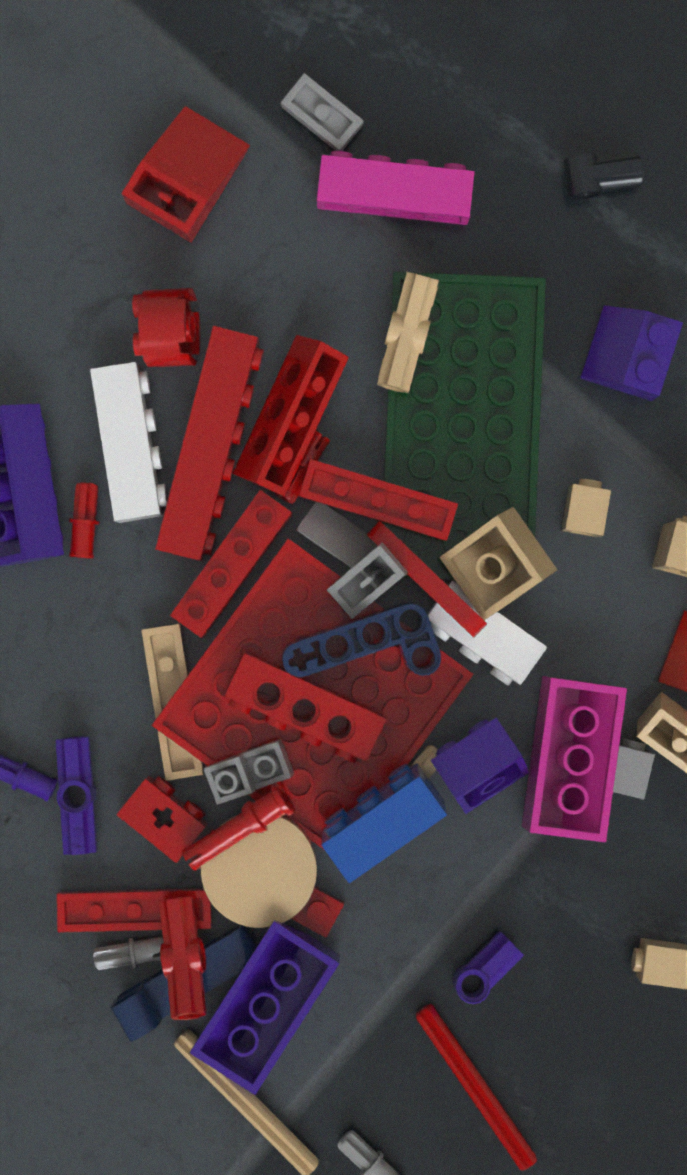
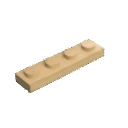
[141,624,204,781]

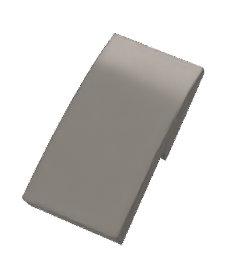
[204,739,294,805]

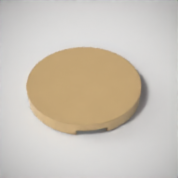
[201,814,317,928]

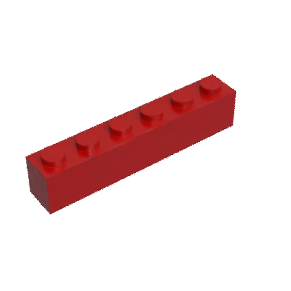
[155,326,264,562]

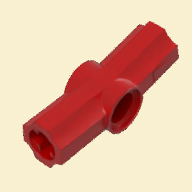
[159,896,206,1020]

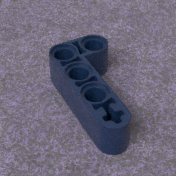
[281,602,441,677]
[110,925,257,1042]

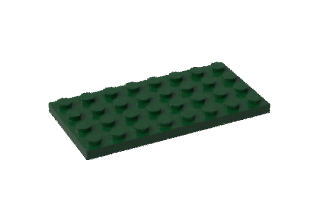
[382,271,546,580]

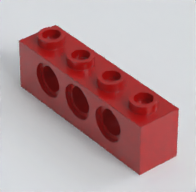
[232,335,349,497]
[170,490,293,638]
[224,651,387,763]

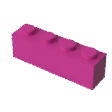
[317,151,475,225]

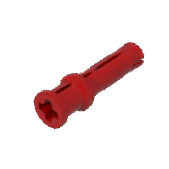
[182,783,295,871]

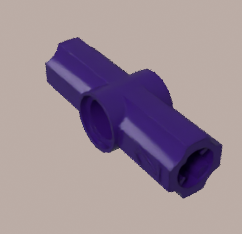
[56,736,98,855]

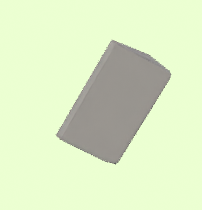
[296,502,377,568]

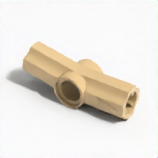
[377,272,439,393]

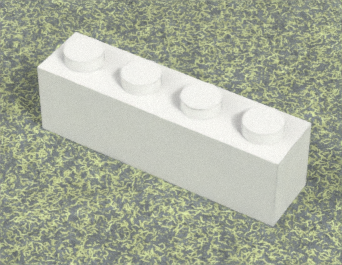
[90,362,168,523]

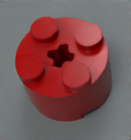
[132,288,201,367]

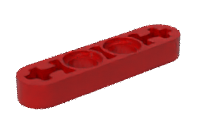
[366,521,487,638]

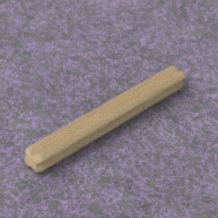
[174,1029,319,1175]

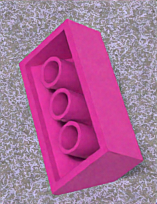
[521,676,627,842]

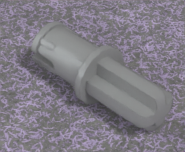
[93,936,164,970]
[337,1130,400,1175]

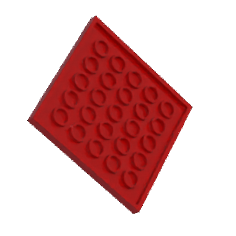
[151,538,474,850]

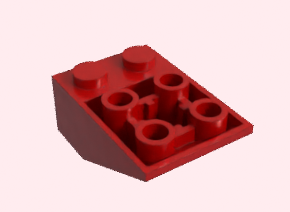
[121,106,250,243]

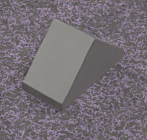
[327,543,408,619]

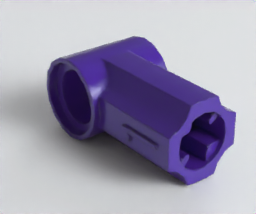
[452,930,524,1004]

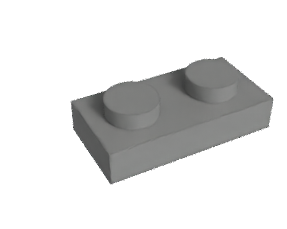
[281,73,364,151]

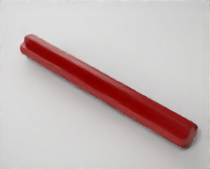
[416,1004,537,1171]

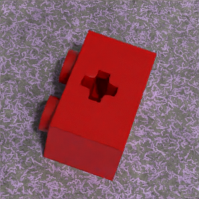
[116,775,208,863]

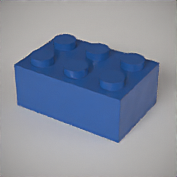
[321,763,447,883]

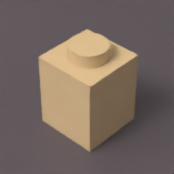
[561,479,611,537]
[631,938,687,989]

